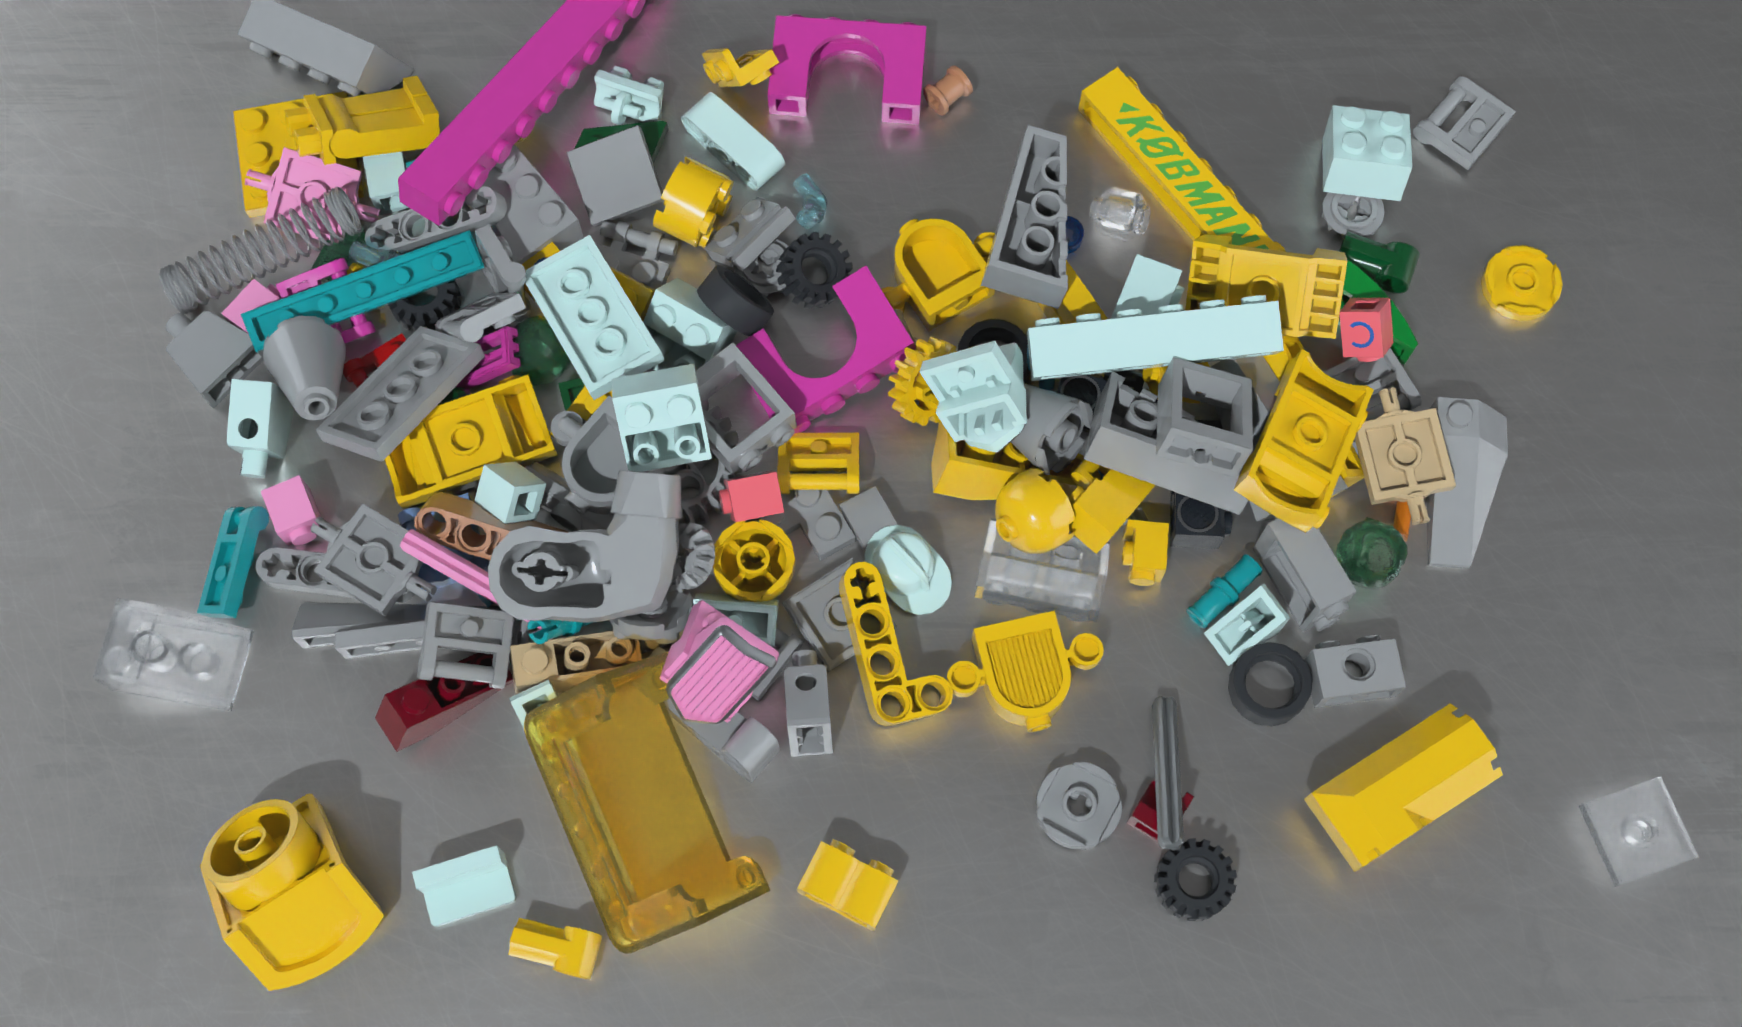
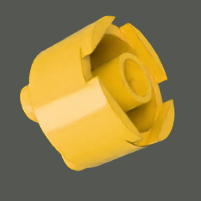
[653,156,734,248]

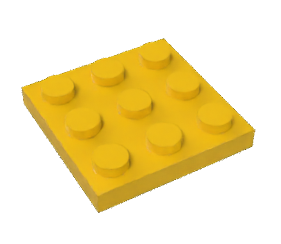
[233,91,364,218]

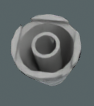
[263,316,346,420]
[1011,384,1093,475]

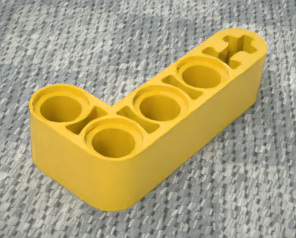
[839,562,953,726]

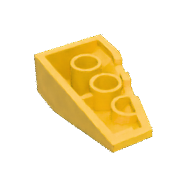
[931,420,1101,500]

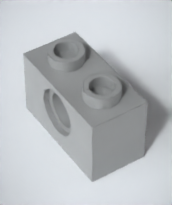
[1304,635,1406,708]

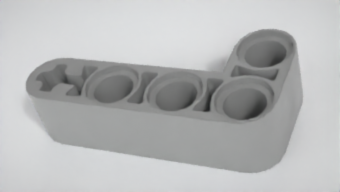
[630,647,780,783]

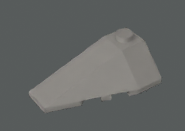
[1426,397,1508,569]

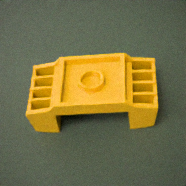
[1185,234,1348,339]

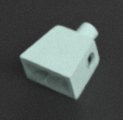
[227,379,294,478]

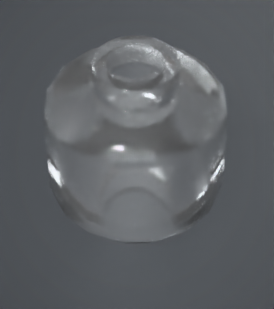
[1090,187,1151,242]

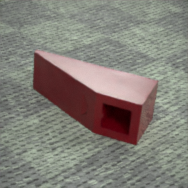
[375,653,513,752]

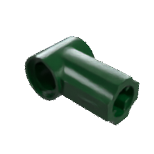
[1339,232,1420,294]

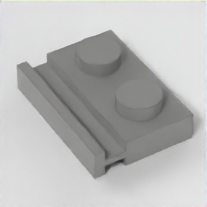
[704,197,796,272]

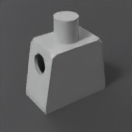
[166,311,264,408]
[784,649,833,757]

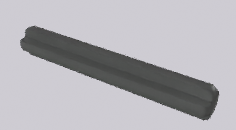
[1152,696,1184,851]

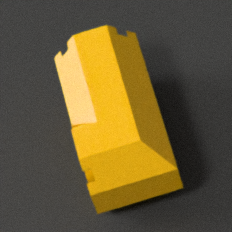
[1304,703,1503,872]

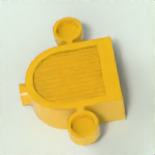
[881,218,995,332]
[947,610,1104,732]

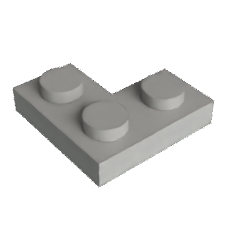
[749,471,856,561]

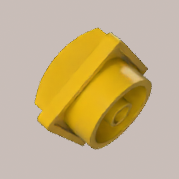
[200,793,384,991]

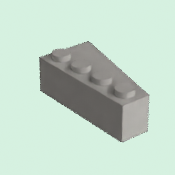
[981,125,1068,309]
[482,144,584,264]

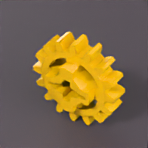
[888,337,957,426]

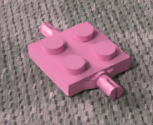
[245,147,381,246]

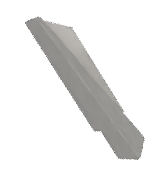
[292,602,502,659]

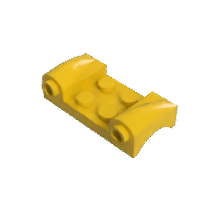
[1233,349,1374,533]
[384,375,558,509]

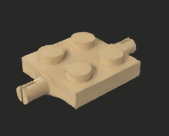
[1355,387,1456,525]

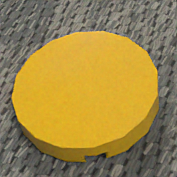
[1481,245,1563,321]

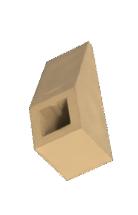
[510,631,643,695]

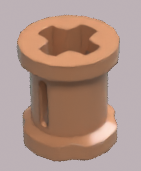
[923,65,973,116]

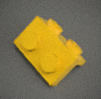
[702,48,779,87]

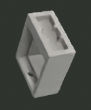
[696,343,797,477]
[1156,357,1253,478]
[1253,518,1357,632]

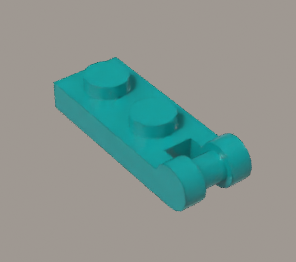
[197,506,269,618]

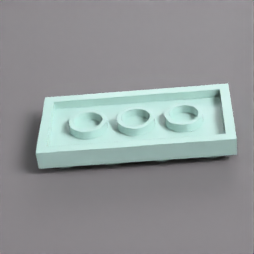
[525,235,665,400]

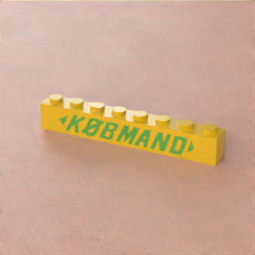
[1078,67,1286,252]

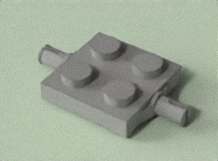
[311,503,437,617]

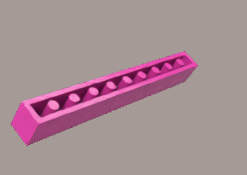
[398,0,647,226]

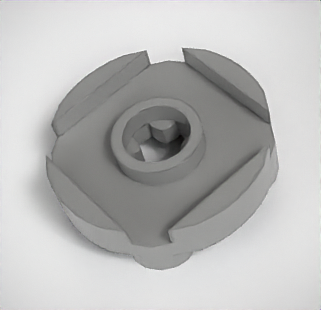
[610,583,693,644]
[1036,762,1122,850]

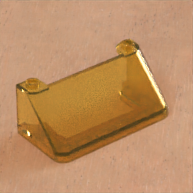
[524,651,771,954]

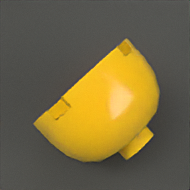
[995,469,1075,553]
[713,519,796,602]

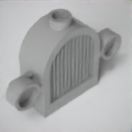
[551,396,668,515]

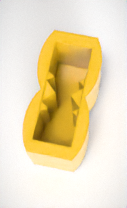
[797,839,898,931]

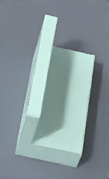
[412,845,516,927]

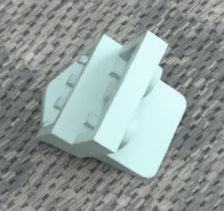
[919,341,1028,453]

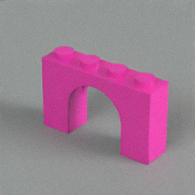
[767,14,926,125]
[736,266,916,434]

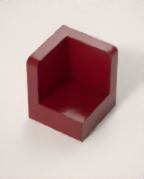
[1126,781,1194,843]

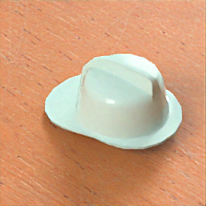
[864,525,952,615]

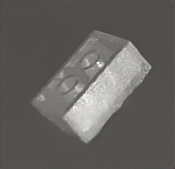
[974,518,1110,622]

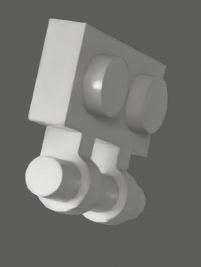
[595,221,678,290]

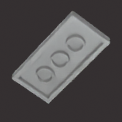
[316,326,485,462]

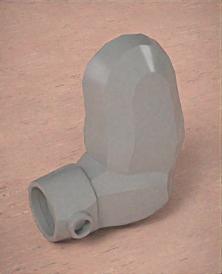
[488,470,682,623]

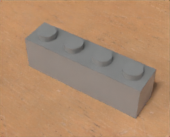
[237,0,414,96]

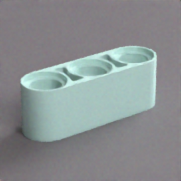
[681,92,785,191]

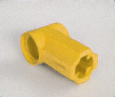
[508,918,603,980]

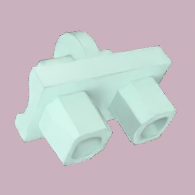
[594,66,664,125]

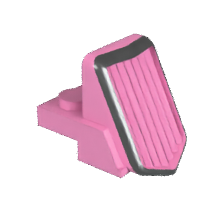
[659,600,779,724]

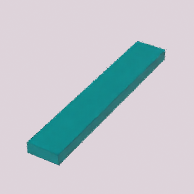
[240,230,485,353]

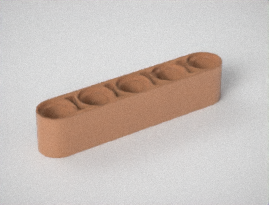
[414,492,569,560]

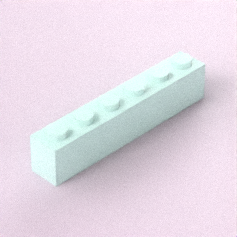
[1027,295,1284,381]

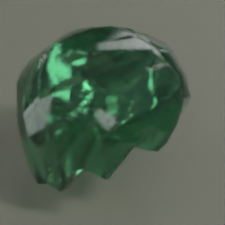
[511,315,571,386]
[1336,517,1408,589]

